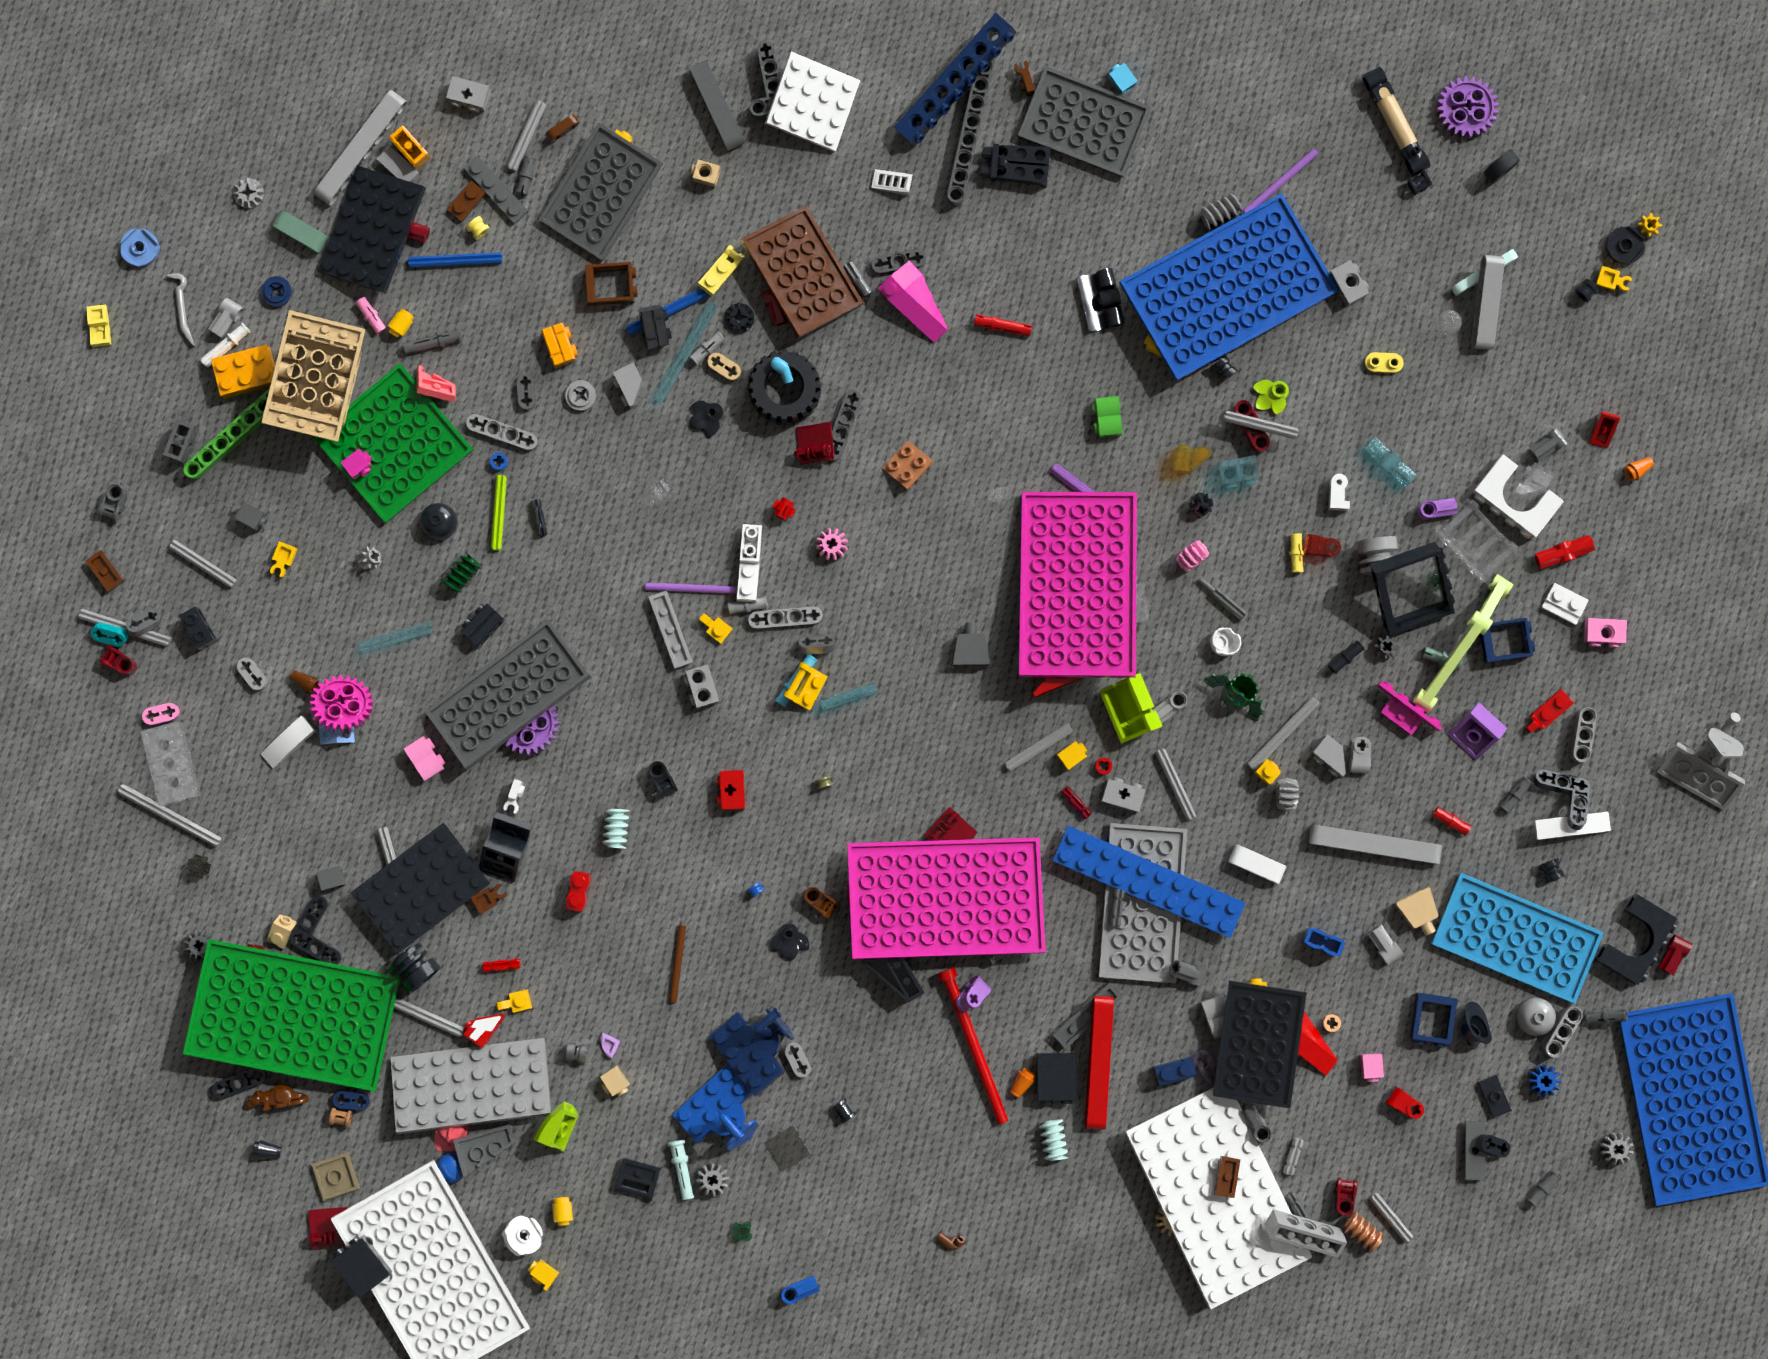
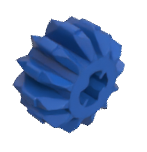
[1528,1064,1562,1098]

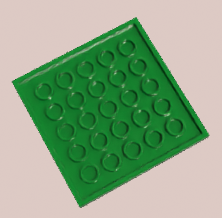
[312,363,474,524]

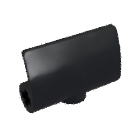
[1077,268,1125,332]

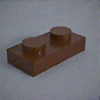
[447,181,486,222]
[85,550,124,592]
[1214,1156,1241,1198]

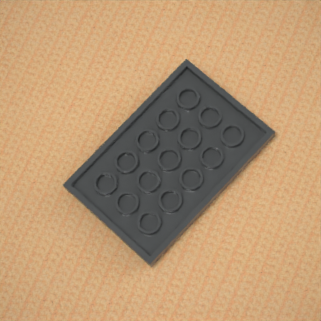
[1018,66,1151,178]
[539,122,664,261]

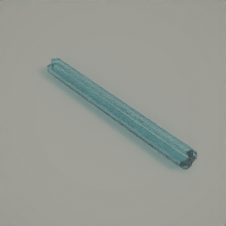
[653,302,718,403]

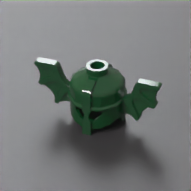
[1203,673,1264,722]

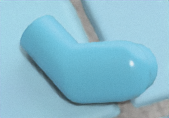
[771,357,793,383]

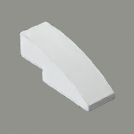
[261,716,316,769]

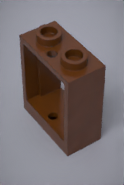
[585,262,638,306]

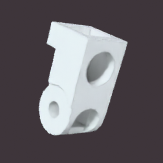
[1328,474,1350,511]

